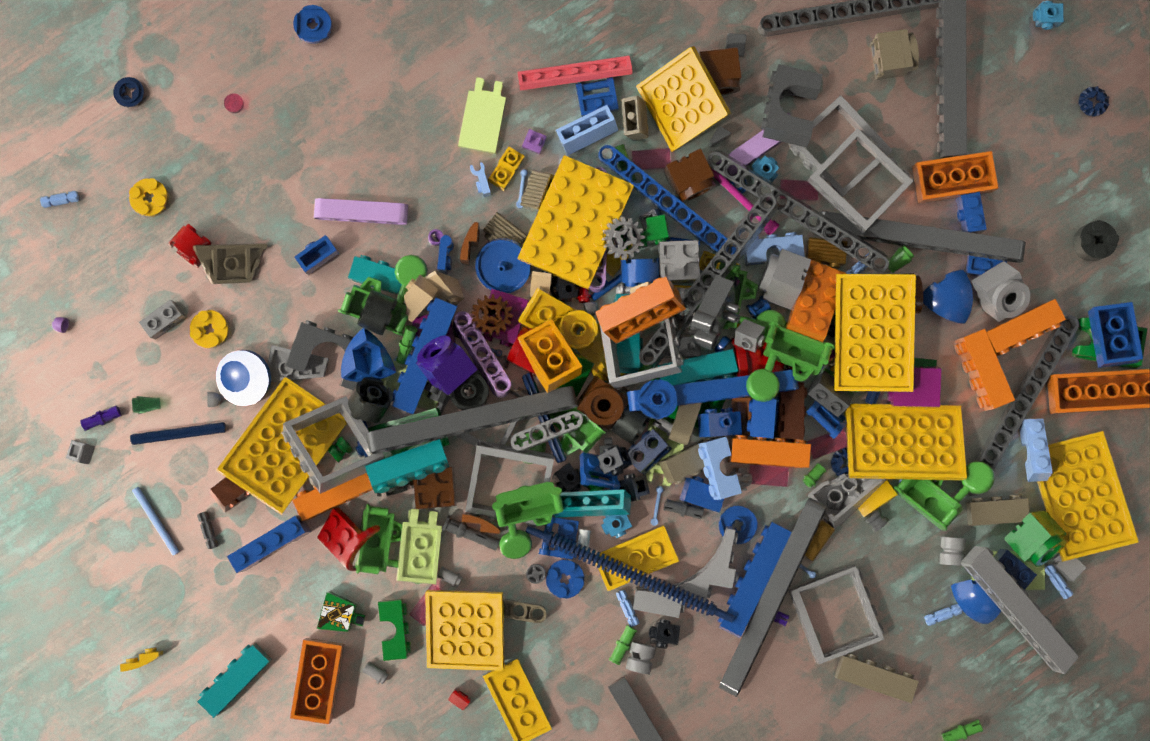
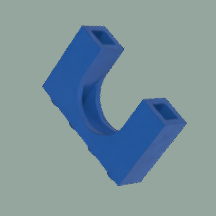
[227,515,312,573]

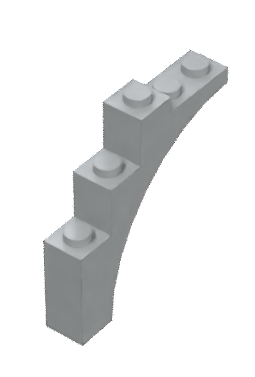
[633,526,738,618]

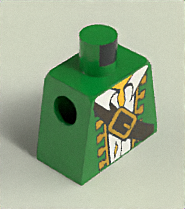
[317,591,366,632]

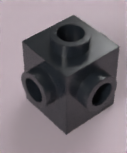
[550,276,579,302]
[597,446,632,476]
[552,463,582,492]
[618,473,650,502]
[649,619,680,649]

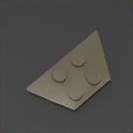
[193,243,267,284]

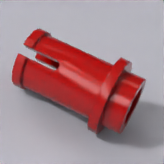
[576,286,591,303]

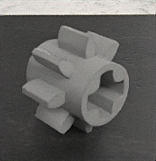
[729,468,752,491]

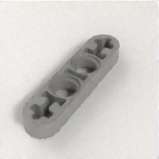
[511,411,583,452]

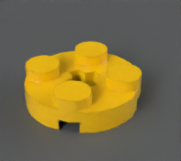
[129,178,169,217]
[189,310,229,349]
[559,310,598,349]

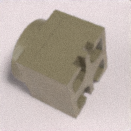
[870,29,919,80]

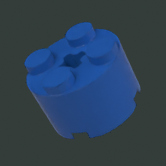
[621,258,660,287]

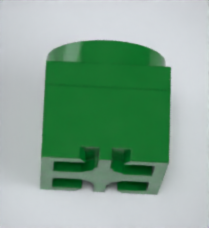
[1004,511,1066,567]

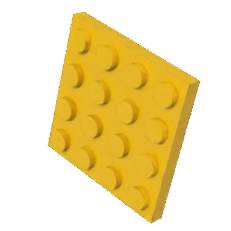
[636,46,731,152]
[425,590,505,671]

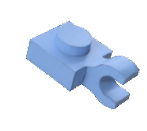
[470,162,491,197]

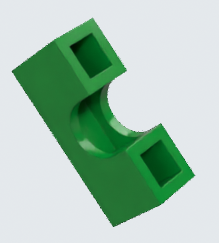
[612,214,671,251]
[378,599,411,661]

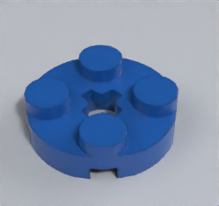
[293,5,332,44]
[637,380,677,420]
[718,506,758,544]
[546,559,584,599]

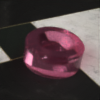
[224,93,244,114]

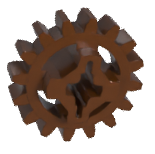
[471,294,513,337]

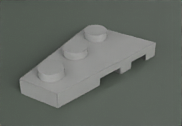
[267,345,329,382]

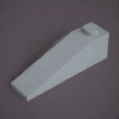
[808,473,887,529]

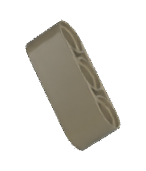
[669,403,702,446]
[503,598,547,623]

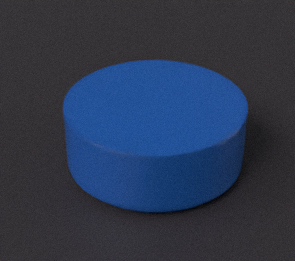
[714,336,731,353]

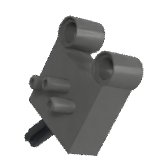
[691,275,741,350]

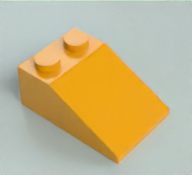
[518,319,582,393]

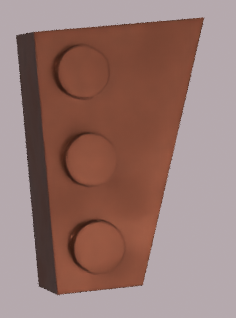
[776,382,807,440]

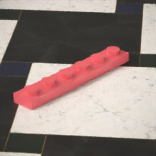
[517,56,633,91]

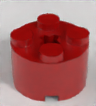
[168,224,212,268]

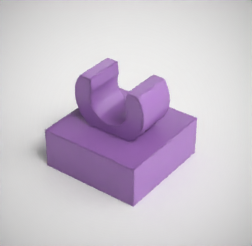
[522,129,547,155]

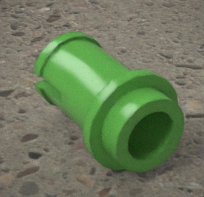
[802,463,826,488]

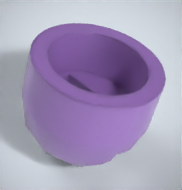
[428,229,444,246]
[52,317,69,333]

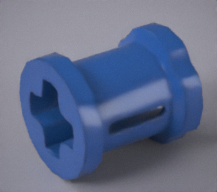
[746,296,771,319]

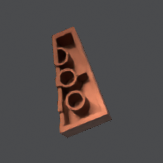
[210,477,251,512]

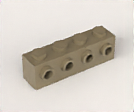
[834,653,919,704]

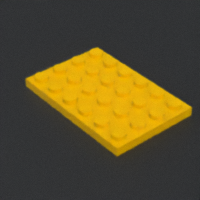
[518,155,634,290]
[834,274,916,392]
[216,377,347,515]
[845,404,967,480]
[1037,431,1139,562]

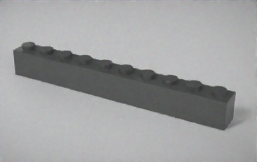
[936,0,967,158]

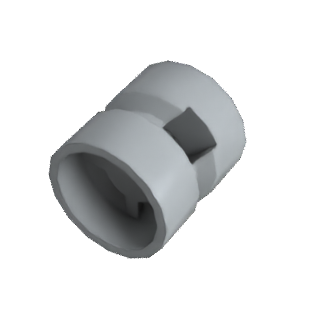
[939,537,966,566]
[626,641,656,675]

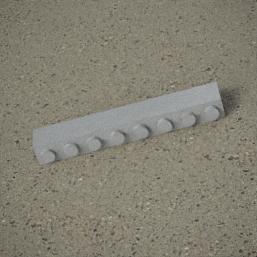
[960,546,1079,674]

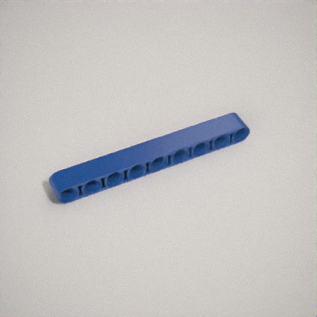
[598,145,736,254]
[627,370,799,412]

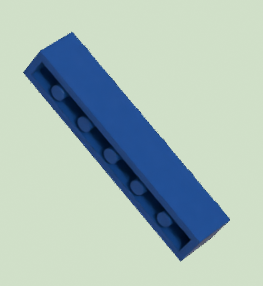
[392,297,458,414]
[718,522,792,638]

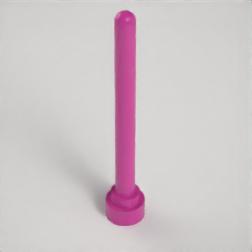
[710,167,780,235]

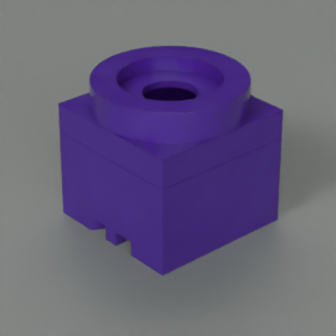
[416,336,478,395]

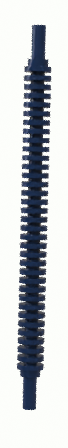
[526,525,735,623]

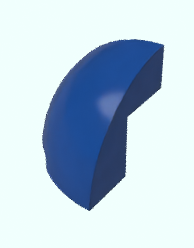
[923,270,973,324]
[341,328,396,382]
[951,580,1001,624]

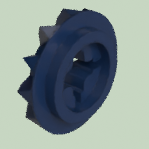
[113,77,145,108]
[1079,86,1110,117]
[831,448,849,476]

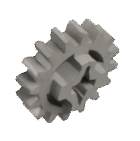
[602,217,645,259]

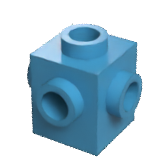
[1033,1,1064,30]
[751,156,780,183]
[601,515,632,539]

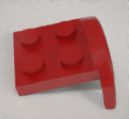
[731,338,785,377]
[317,507,381,571]

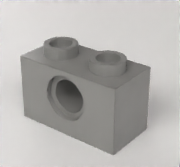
[139,300,187,340]

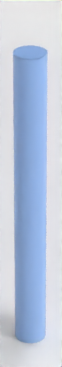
[132,487,180,556]

